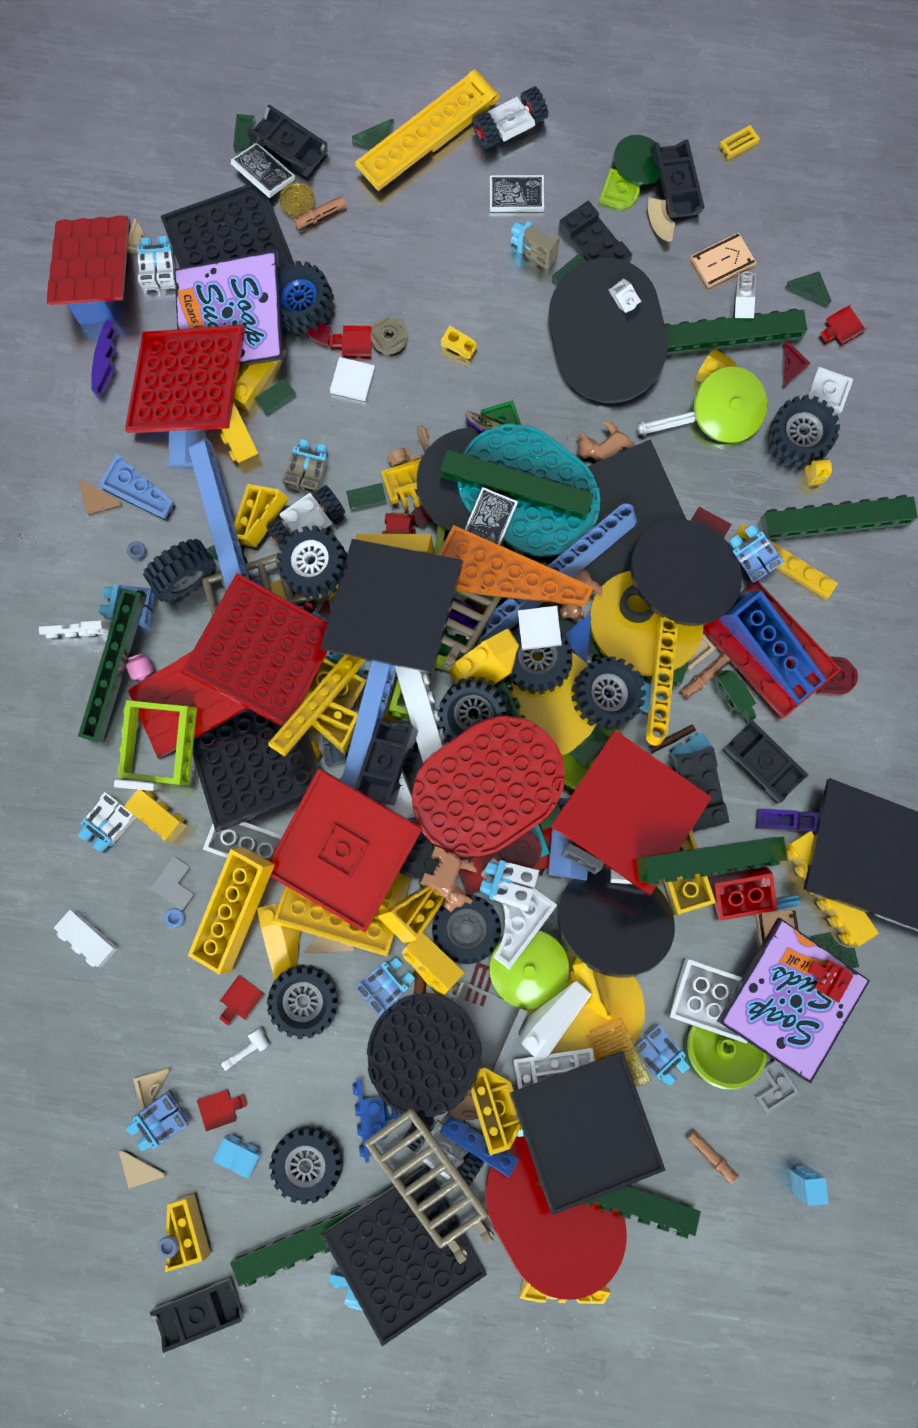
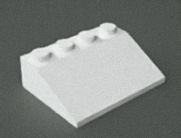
[670,958,747,1043]

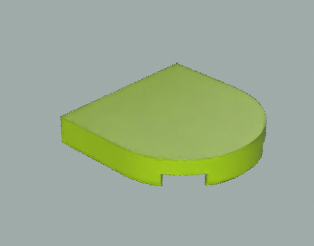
[599,168,640,209]

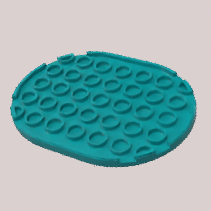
[457,423,600,557]

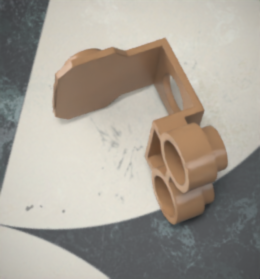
[387,425,430,466]

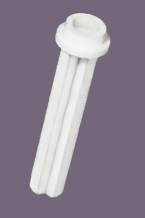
[637,411,696,436]

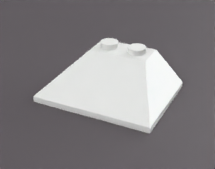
[513,1048,595,1089]

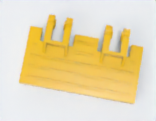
[381,458,422,511]

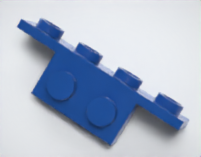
[352,1078,387,1163]
[439,1114,519,1178]

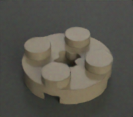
[371,317,407,355]

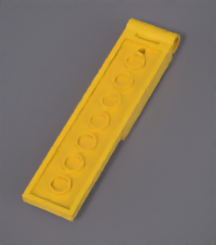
[355,69,500,191]

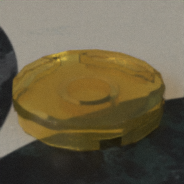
[280,183,316,218]

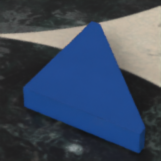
[565,614,591,663]

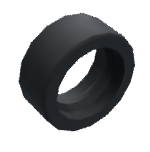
[619,585,654,623]

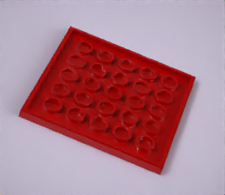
[125,325,245,433]
[181,573,328,726]

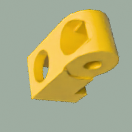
[440,325,478,359]
[805,458,832,485]

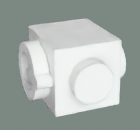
[609,279,641,313]

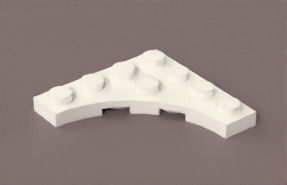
[39,621,112,638]
[481,858,557,970]

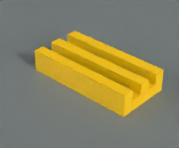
[719,125,760,160]

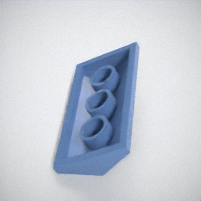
[168,430,207,467]
[548,798,588,880]

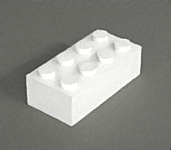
[203,822,282,861]

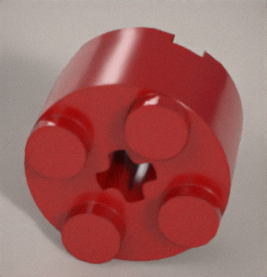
[382,512,416,534]

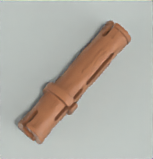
[293,195,347,230]
[681,653,731,699]
[686,1130,739,1185]

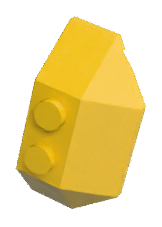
[448,629,519,686]
[569,958,612,1020]
[471,1068,521,1155]

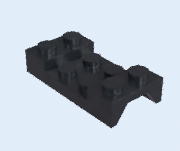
[248,104,328,177]
[650,139,705,218]
[559,200,633,262]
[355,719,418,806]
[723,720,809,804]
[673,746,730,832]
[150,1278,244,1353]

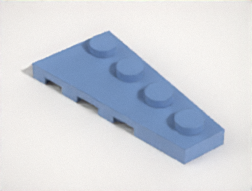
[99,453,174,519]

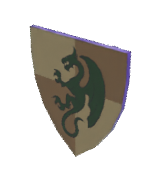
[466,410,501,431]

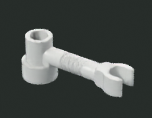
[221,1027,270,1071]

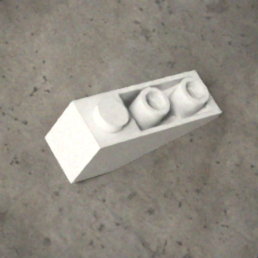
[735,271,757,318]

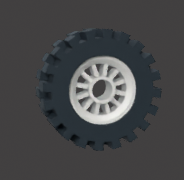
[276,526,347,599]

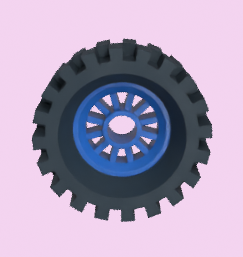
[279,261,334,333]

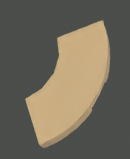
[648,197,675,242]

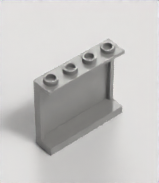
[452,980,528,1076]

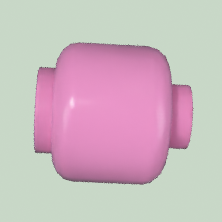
[126,653,154,682]

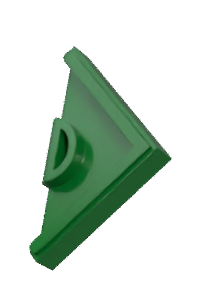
[480,400,521,425]

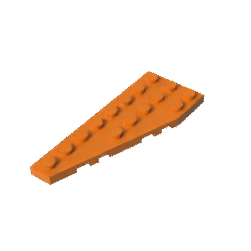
[438,525,594,606]

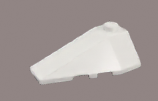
[519,981,592,1058]

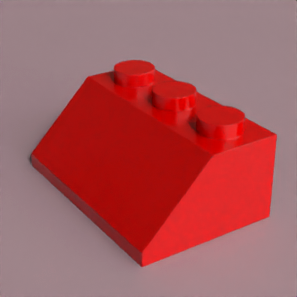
[709,866,778,921]

